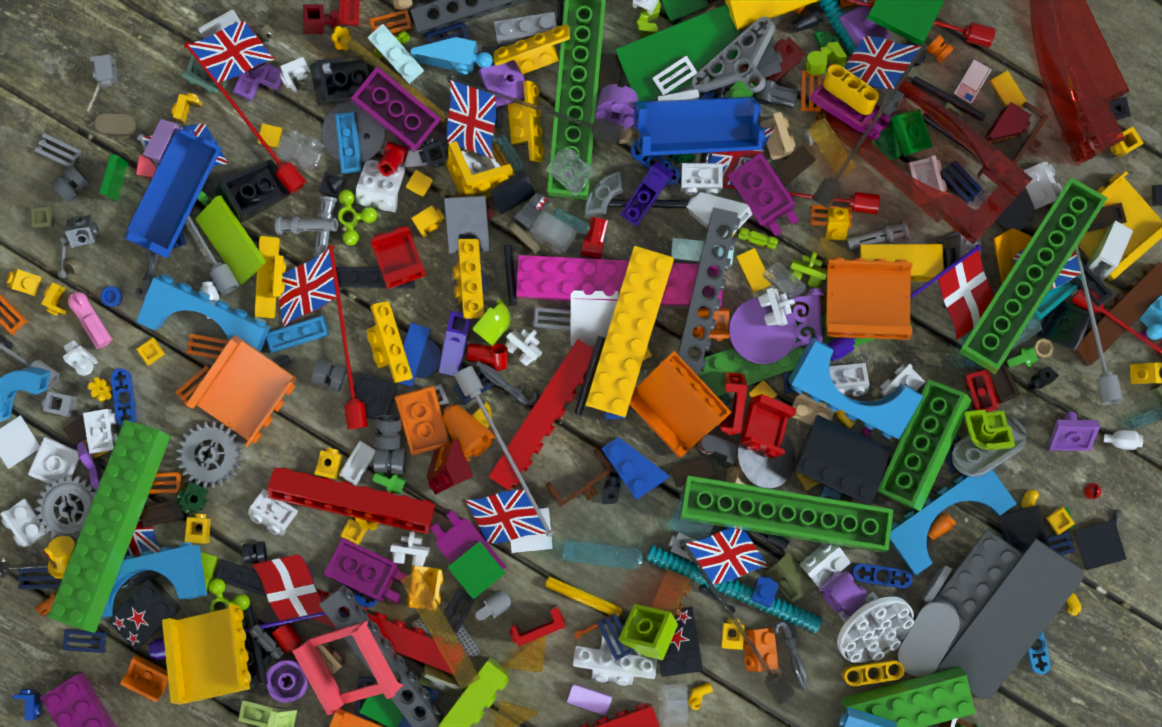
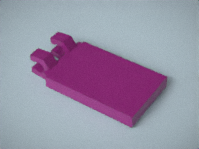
[809,82,893,141]
[727,153,799,236]
[430,510,507,569]
[323,538,410,605]

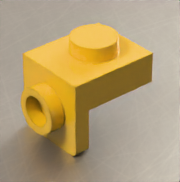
[172,93,203,123]
[825,208,849,240]
[6,268,42,296]
[41,282,67,316]

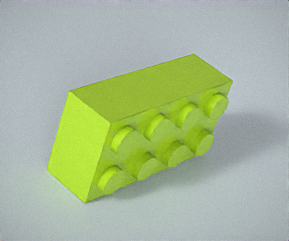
[438,657,509,727]

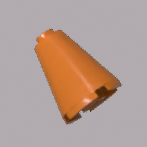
[442,404,496,462]

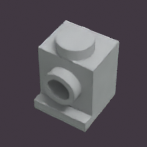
[90,54,118,87]
[42,391,78,417]
[668,532,697,561]

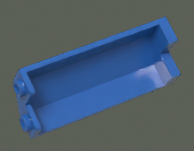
[634,97,765,156]
[122,127,222,258]

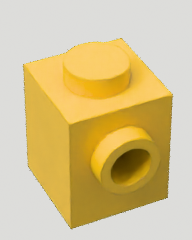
[1108,126,1144,158]

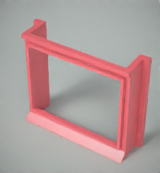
[292,621,403,715]

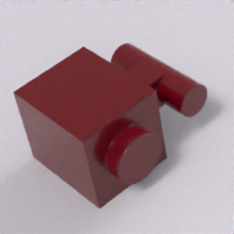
[302,4,338,34]

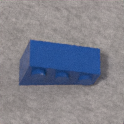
[601,437,670,500]

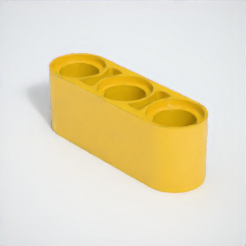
[823,64,879,115]
[841,659,904,686]

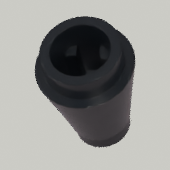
[791,6,823,33]

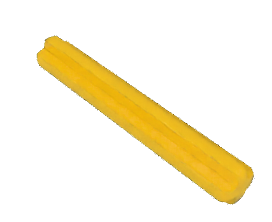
[545,577,622,618]

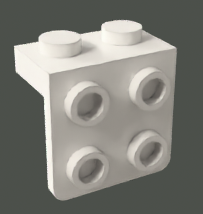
[356,159,405,212]

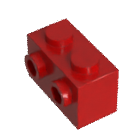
[964,368,1000,412]

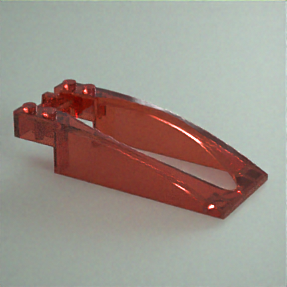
[1030,0,1130,166]
[816,79,1033,245]

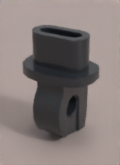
[1027,367,1059,391]
[602,472,621,504]

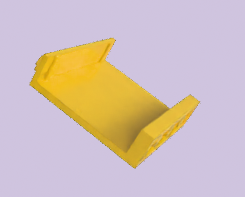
[1078,171,1162,281]
[162,604,251,705]

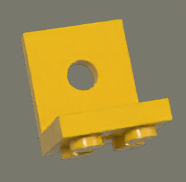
[446,141,513,199]

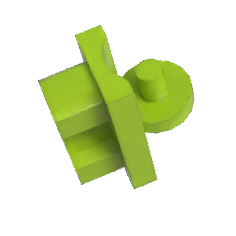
[790,252,827,288]

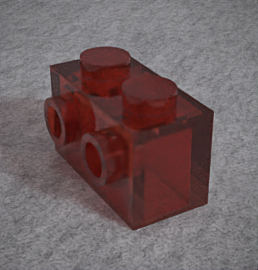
[766,37,806,83]

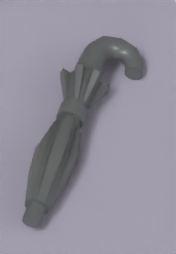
[135,250,159,300]
[475,361,539,407]
[773,621,807,691]

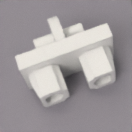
[758,288,795,326]
[505,329,543,366]
[62,340,98,376]
[390,531,430,567]

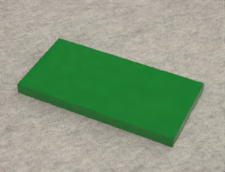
[867,0,945,46]
[615,4,745,102]

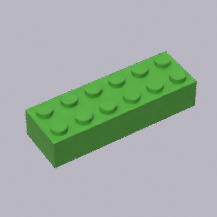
[877,379,972,512]
[840,666,976,727]

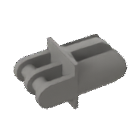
[475,591,511,620]

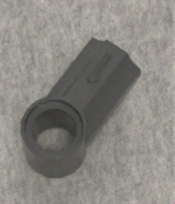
[755,79,798,108]

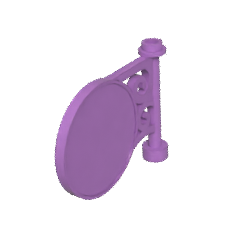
[729,288,824,364]

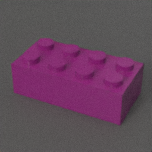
[351,67,441,153]
[40,673,116,727]

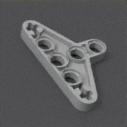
[692,17,775,93]

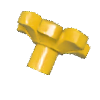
[87,377,112,402]

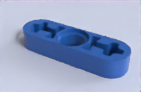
[630,142,680,186]
[111,368,137,426]
[851,563,912,588]

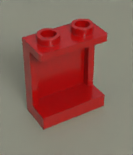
[370,226,426,289]
[719,372,747,435]
[740,394,796,458]
[509,605,566,646]

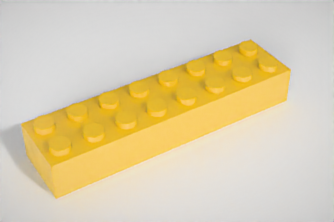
[586,246,674,417]

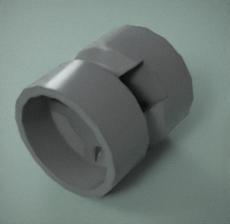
[50,164,90,202]
[311,358,347,392]
[374,415,402,450]
[374,448,406,475]

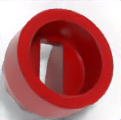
[1083,483,1102,499]

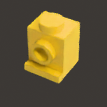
[411,205,445,238]
[314,447,343,479]
[185,513,211,544]
[720,618,745,650]

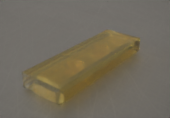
[807,117,856,178]

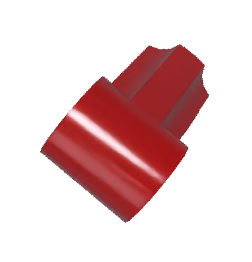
[377,141,408,177]
[581,217,608,259]
[466,343,508,371]

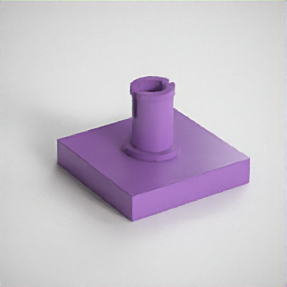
[839,6,891,46]
[479,60,525,108]
[1048,412,1100,451]

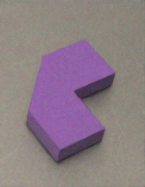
[233,64,283,101]
[77,441,103,491]

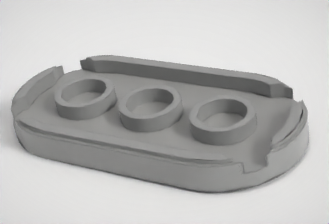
[952,417,1026,477]
[898,601,960,677]

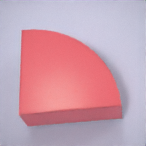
[136,155,156,178]

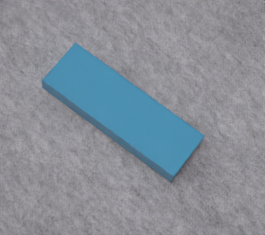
[335,111,362,174]
[266,315,330,354]

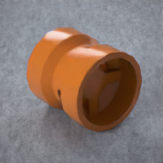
[925,35,954,63]

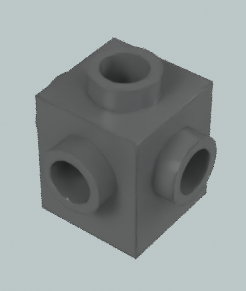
[65,215,99,248]

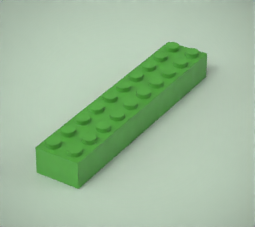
[547,0,606,200]
[959,177,1107,374]
[48,420,171,633]
[680,476,894,553]

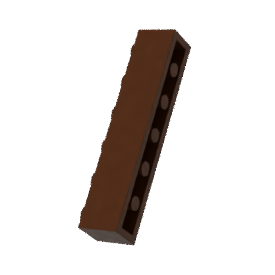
[1069,262,1162,366]

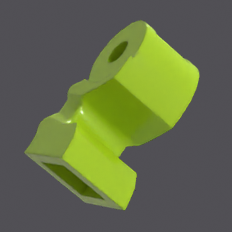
[636,1,661,36]
[806,41,847,75]

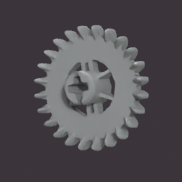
[176,421,244,488]
[35,475,97,542]

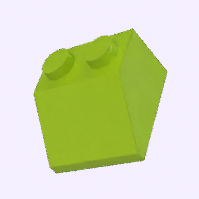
[618,604,678,660]

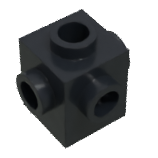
[418,138,448,169]

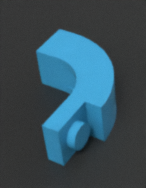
[0,367,51,422]

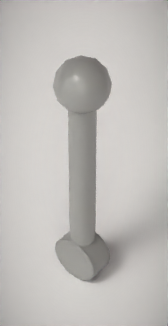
[58,236,68,278]

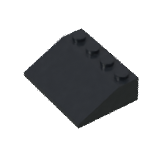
[792,414,892,506]

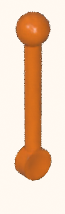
[574,615,613,639]

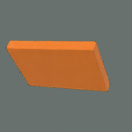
[394,385,450,456]

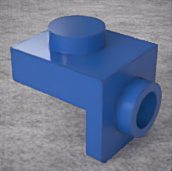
[750,576,779,608]
[13,689,42,720]

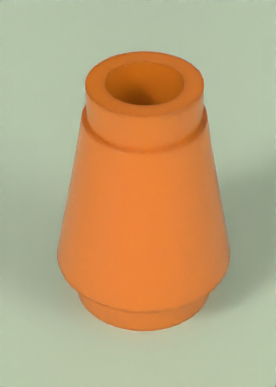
[927,511,956,541]

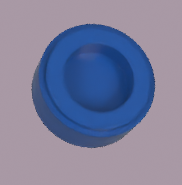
[100,286,123,307]

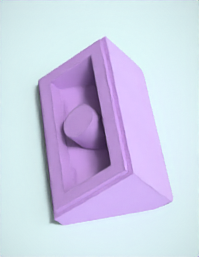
[143,119,179,163]
[567,683,612,716]

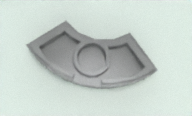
[585,171,624,217]

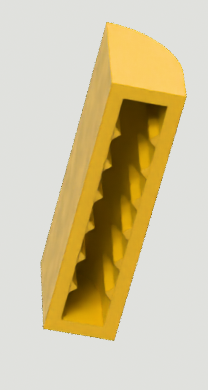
[858,244,944,282]

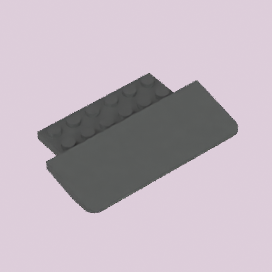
[932,528,1084,699]

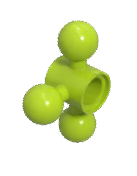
[338,189,377,246]
[209,578,250,612]

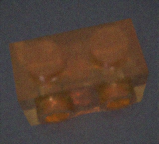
[651,569,692,618]

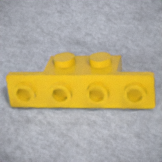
[494,24,570,74]
[508,80,544,163]
[254,236,286,319]
[453,239,484,319]
[366,301,413,383]

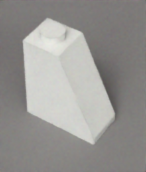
[686,192,752,237]
[1086,221,1133,282]

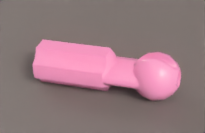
[68,292,113,349]

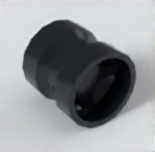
[242,541,267,564]

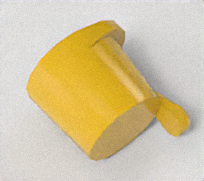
[43,536,76,579]

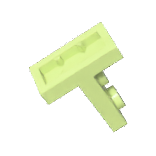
[238,700,297,727]

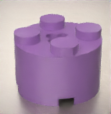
[595,84,638,133]
[819,571,868,619]
[267,658,310,703]

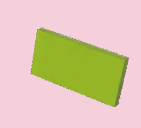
[195,195,266,285]

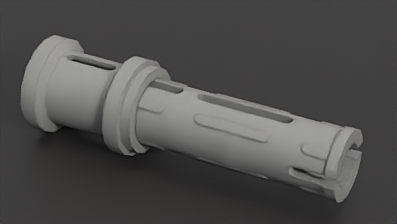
[313,196,338,257]
[275,216,338,235]
[846,220,910,251]

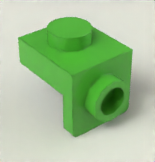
[724,81,755,98]

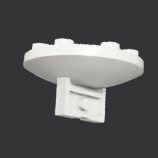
[837,592,914,663]

